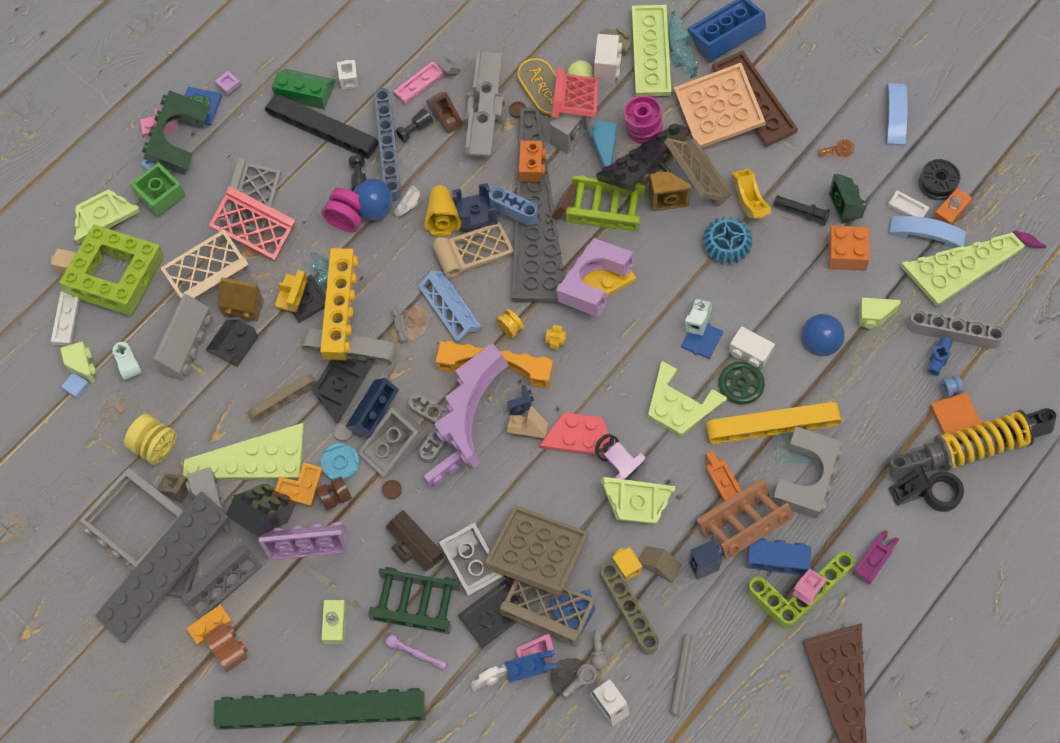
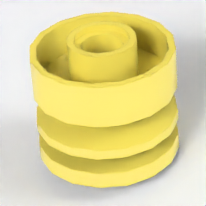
[124,413,177,465]

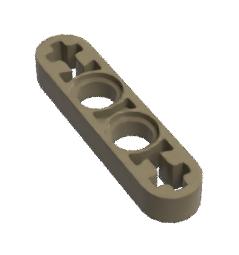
[248,374,317,422]

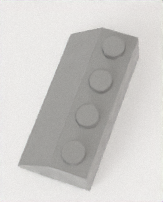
[154,293,213,381]

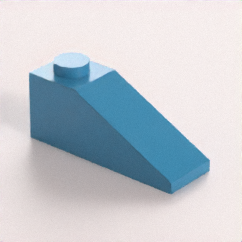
[590,121,617,169]

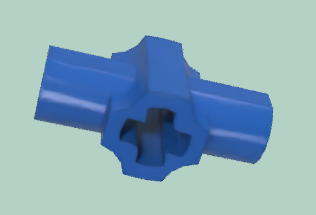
[928,337,953,376]

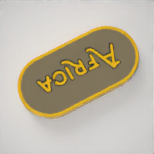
[518,58,570,117]

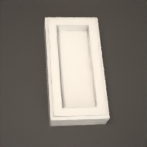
[887,190,930,217]

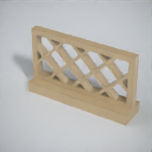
[160,229,249,300]

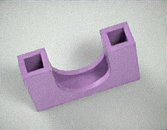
[556,238,634,317]

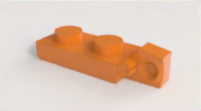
[705,451,742,502]

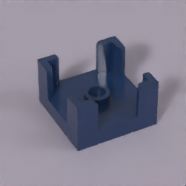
[452,183,498,232]

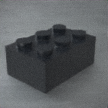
[226,484,296,536]

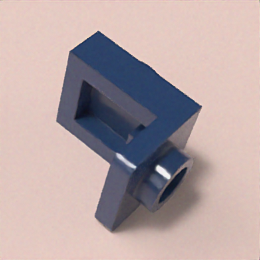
[507,385,534,415]

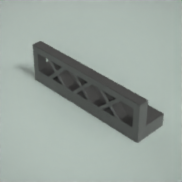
[181,544,262,619]

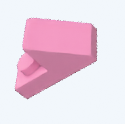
[140,108,179,138]
[793,569,827,605]
[516,634,554,662]

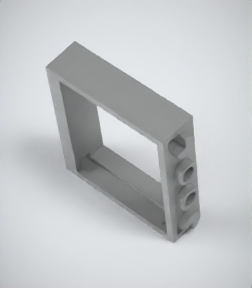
[79,468,183,571]

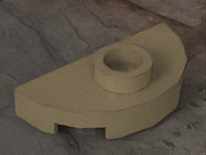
[600,28,631,55]

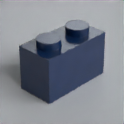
[688,540,723,580]

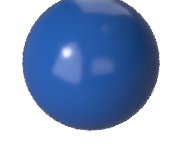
[353,179,393,220]
[801,314,845,356]

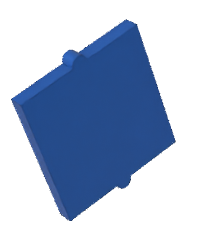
[681,323,723,359]

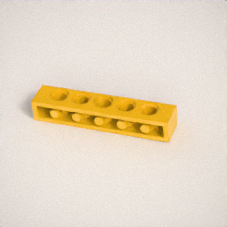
[320,248,358,360]

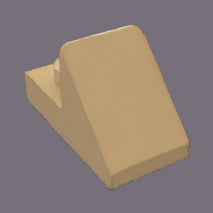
[507,406,549,438]

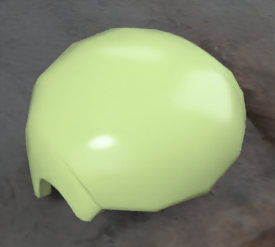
[567,60,594,87]

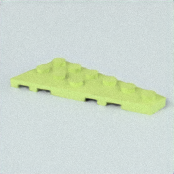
[901,233,1025,307]
[183,423,304,481]

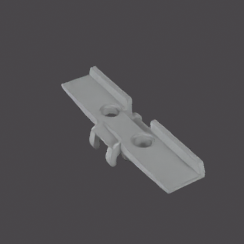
[463,49,505,156]

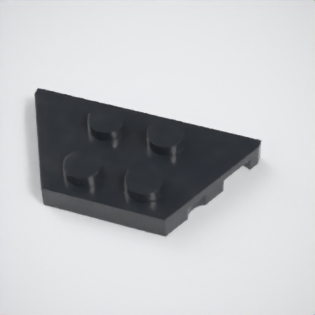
[312,359,374,423]

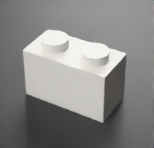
[729,326,775,370]

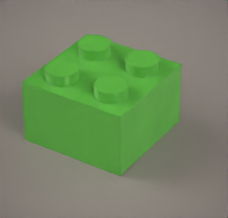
[130,162,185,217]

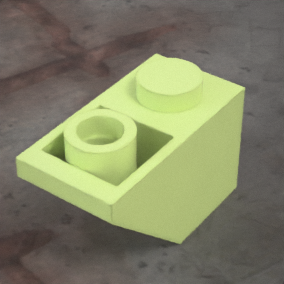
[60,341,97,383]

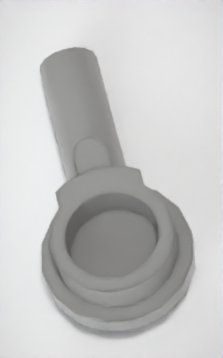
[561,663,597,698]

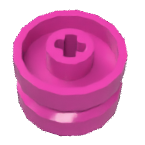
[321,187,363,233]

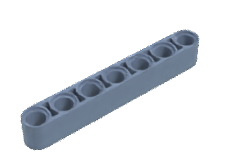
[374,88,402,201]

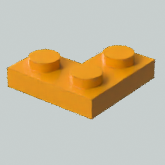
[275,462,324,506]

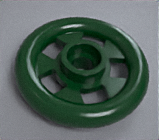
[718,362,765,405]

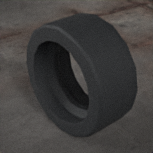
[923,472,964,512]

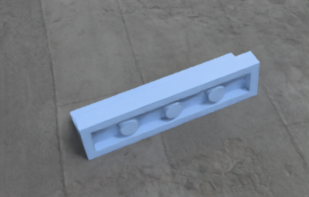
[418,271,482,342]

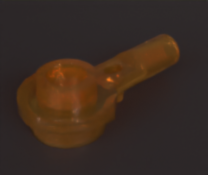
[818,139,854,157]

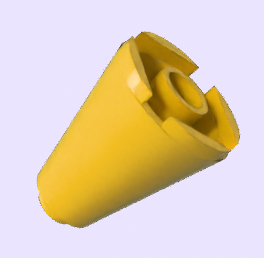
[424,185,461,237]

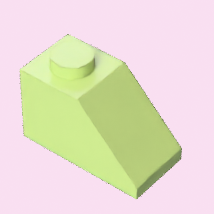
[859,298,900,329]

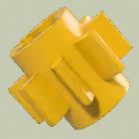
[545,325,567,349]

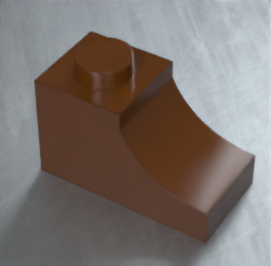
[426,92,463,132]

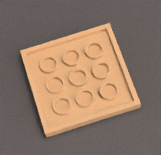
[674,63,766,148]

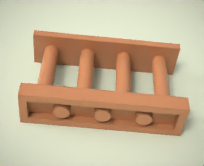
[696,479,793,560]

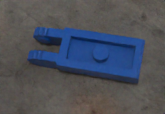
[505,650,558,682]

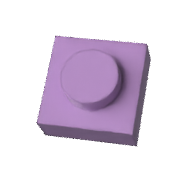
[215,71,241,95]

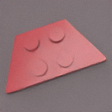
[541,412,610,457]

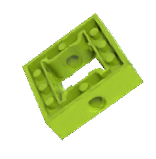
[59,224,164,316]

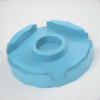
[320,443,360,481]

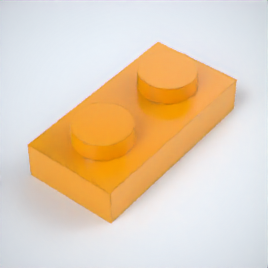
[186,604,233,646]

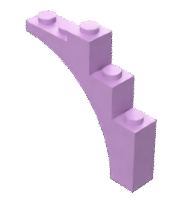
[435,343,509,468]

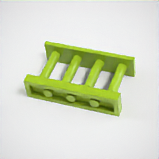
[566,175,645,232]

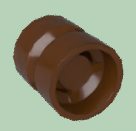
[316,476,352,511]

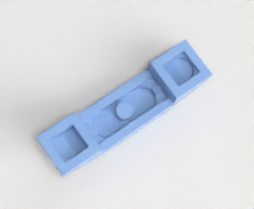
[887,83,908,146]
[889,216,966,248]

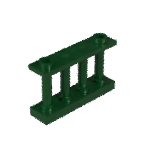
[368,567,460,634]

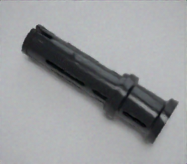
[773,195,831,225]

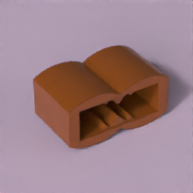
[203,623,248,672]

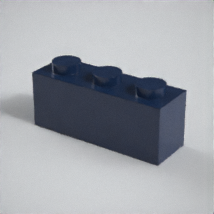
[345,378,399,438]

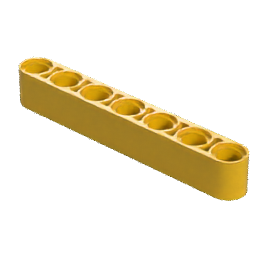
[706,402,842,444]

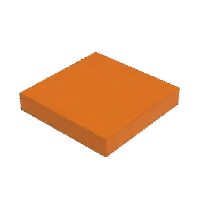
[930,392,982,434]

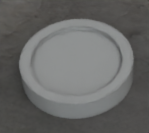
[333,422,353,442]

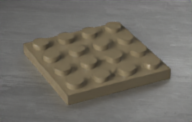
[484,505,589,596]

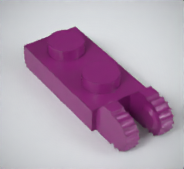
[853,530,899,585]

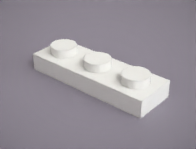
[51,292,80,346]

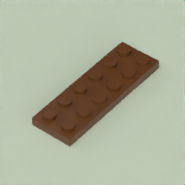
[712,50,798,147]

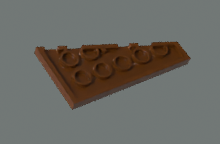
[802,623,867,743]

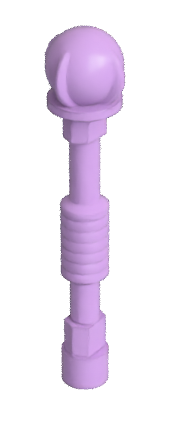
[385,635,448,670]

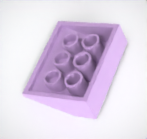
[259,522,349,561]

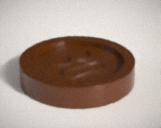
[509,101,526,118]
[382,480,402,499]

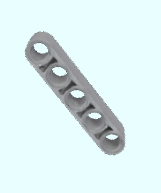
[907,310,1005,349]
[302,329,396,365]

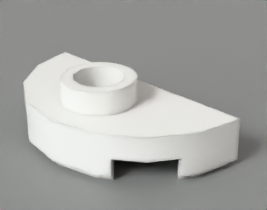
[393,186,420,217]
[470,664,508,692]

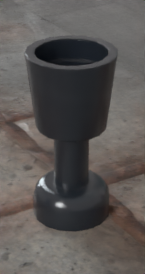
[395,108,433,143]
[348,155,367,191]

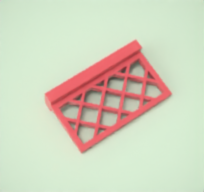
[552,67,599,118]
[208,186,296,261]

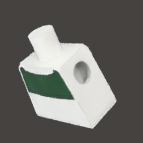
[590,679,630,727]

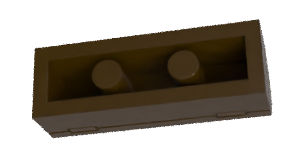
[386,510,444,572]

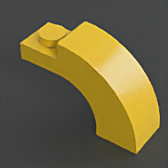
[732,168,771,219]

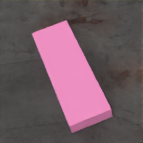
[393,61,445,105]

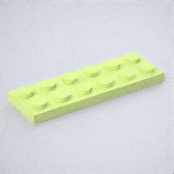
[632,5,671,96]

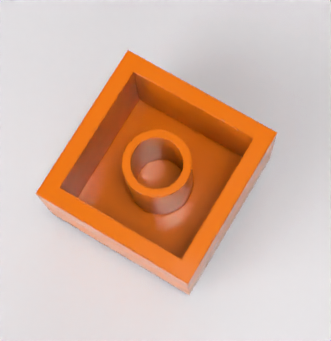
[828,225,869,271]

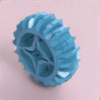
[703,216,753,265]

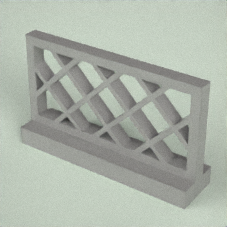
[220,158,281,235]

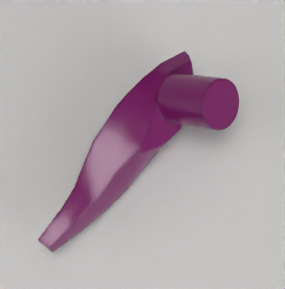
[1012,230,1046,249]

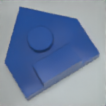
[550,589,595,634]

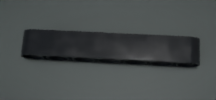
[265,94,379,159]

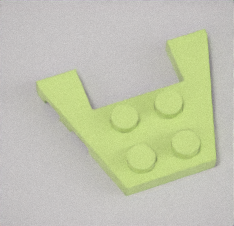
[648,361,727,436]

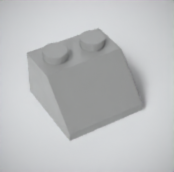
[549,108,589,154]

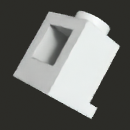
[337,60,359,90]

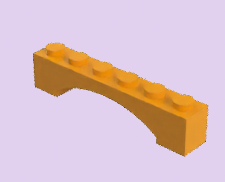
[436,341,553,389]

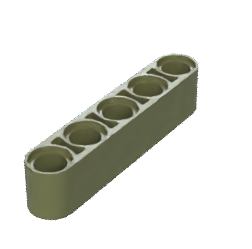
[600,562,659,655]

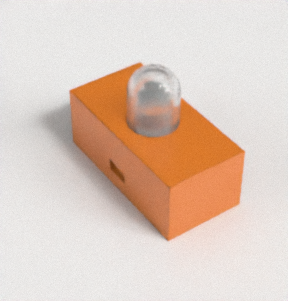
[933,188,972,225]

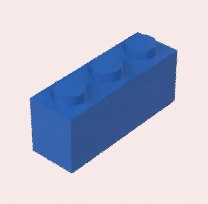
[746,538,811,575]

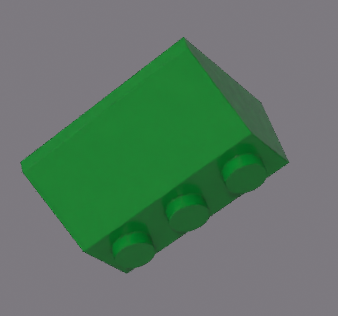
[272,69,336,110]

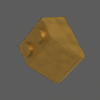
[649,172,691,212]
[218,277,264,321]

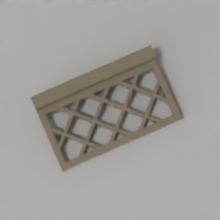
[664,138,733,206]
[500,579,596,647]

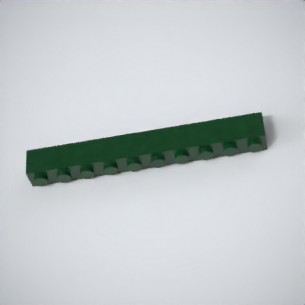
[214,688,426,730]

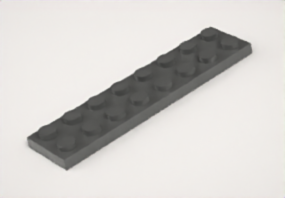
[95,491,230,643]

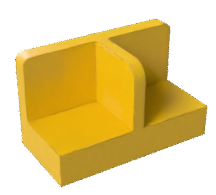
[275,270,308,312]

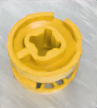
[495,309,524,339]

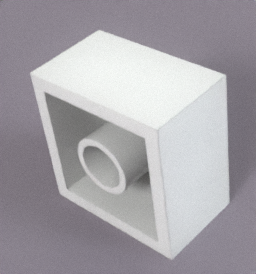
[594,34,622,85]

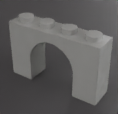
[772,427,843,519]

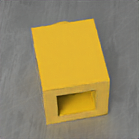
[612,547,643,582]

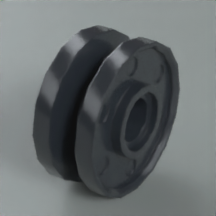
[918,159,961,200]

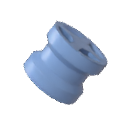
[940,375,964,397]

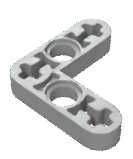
[409,394,450,463]

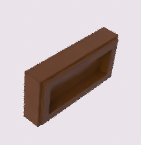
[551,184,577,220]

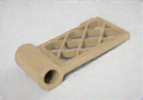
[432,222,514,278]

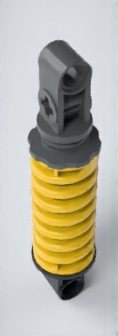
[889,408,1057,480]

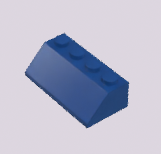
[688,0,766,61]

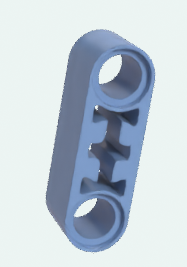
[489,187,538,226]

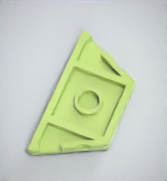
[74,189,141,244]
[601,477,675,524]

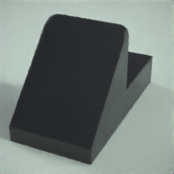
[889,469,932,506]

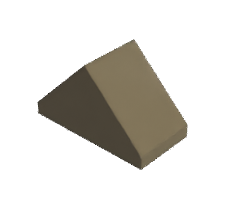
[157,474,189,503]
[638,546,682,583]

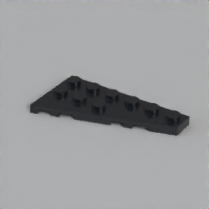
[596,124,688,192]

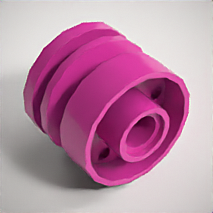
[624,95,663,143]

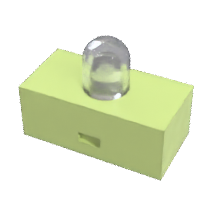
[321,600,346,644]

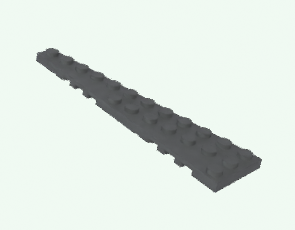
[512,108,565,302]

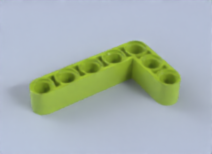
[748,552,855,629]

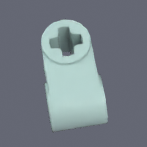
[113,342,142,381]

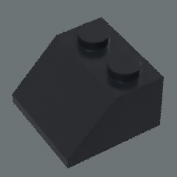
[205,319,258,367]

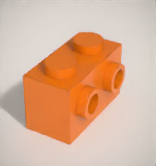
[519,141,546,182]

